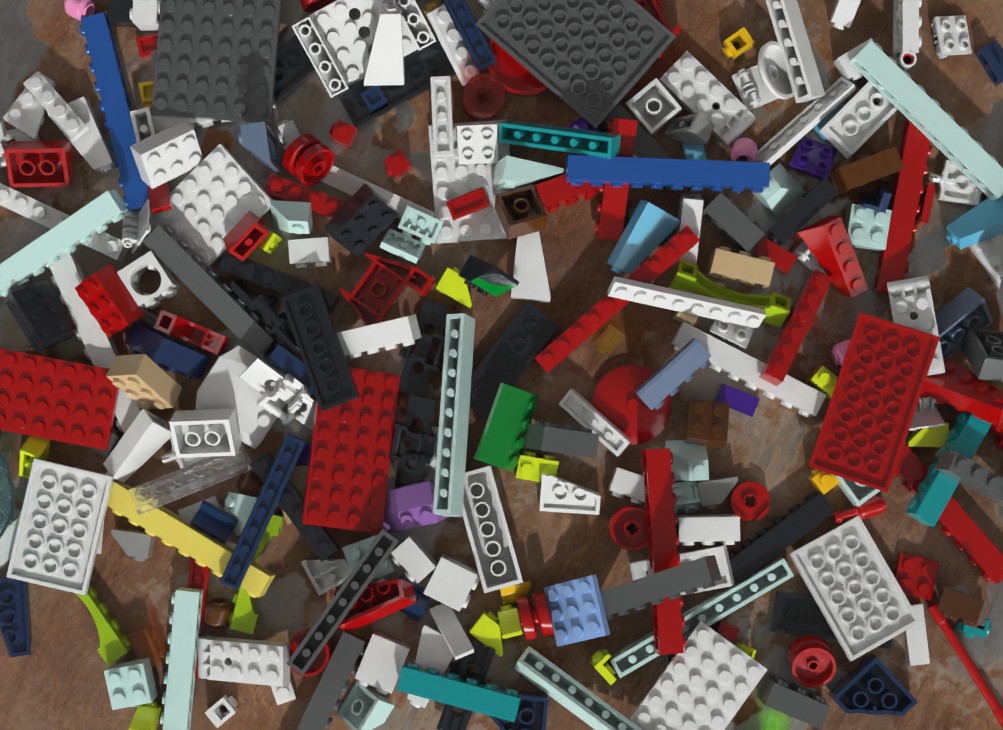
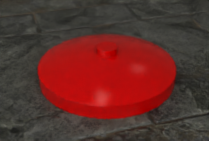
[488,39,548,96]
[592,365,672,445]

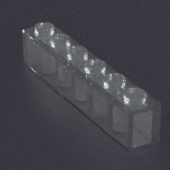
[128,444,252,515]

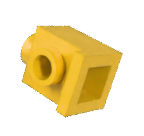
[722,27,755,60]

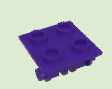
[789,136,838,181]

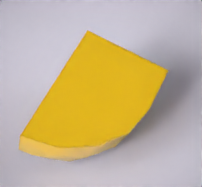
[500,580,531,605]

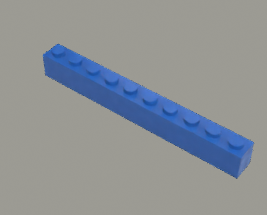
[80,12,151,212]
[565,155,770,193]

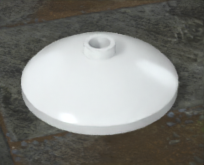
[758,41,794,100]

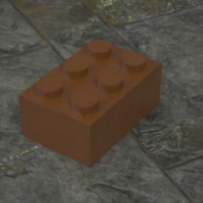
[831,145,904,196]

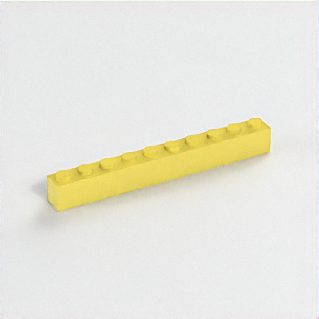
[106,474,276,598]

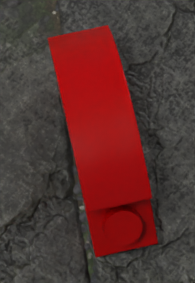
[154,310,229,356]

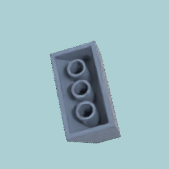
[238,121,282,175]
[935,287,994,360]
[634,338,711,410]

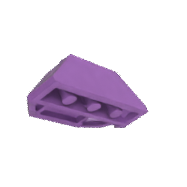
[382,480,447,532]

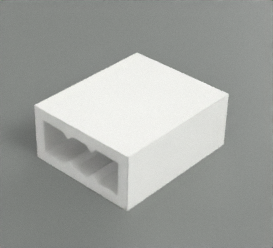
[354,631,411,695]

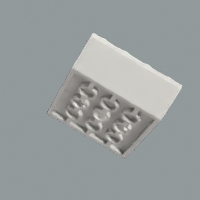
[292,0,436,98]

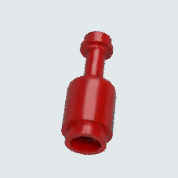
[832,495,887,523]

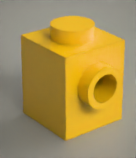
[807,468,840,495]

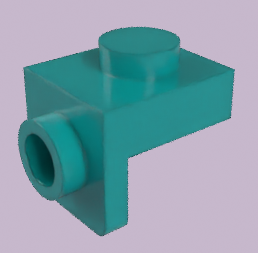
[956,619,991,639]

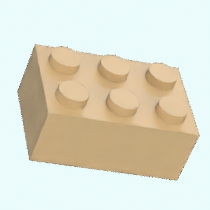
[705,246,775,289]
[106,354,182,410]

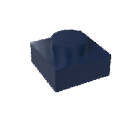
[360,85,388,112]

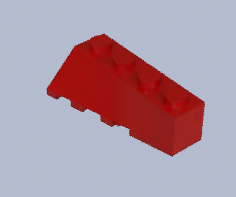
[796,215,869,298]
[329,579,417,632]

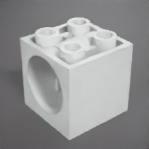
[117,251,181,309]
[423,554,480,612]

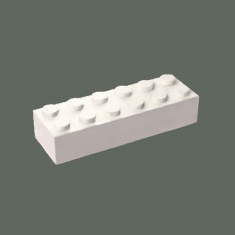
[462,465,523,593]

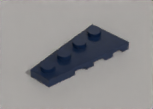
[0,576,31,657]

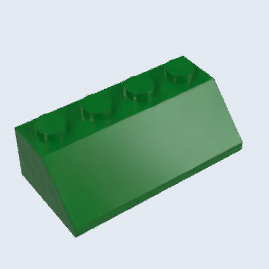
[474,383,539,472]

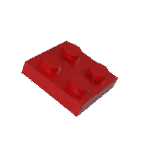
[894,552,940,601]

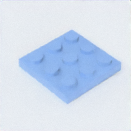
[544,574,610,647]

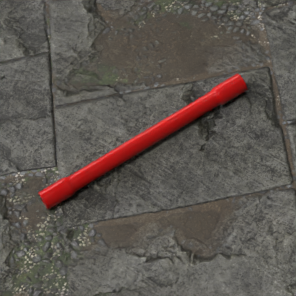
[927,602,1003,728]

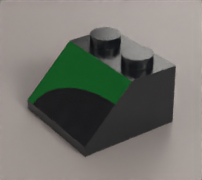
[458,255,519,297]

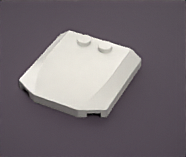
[195,345,286,449]

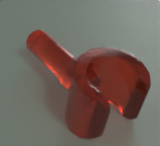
[788,233,803,253]

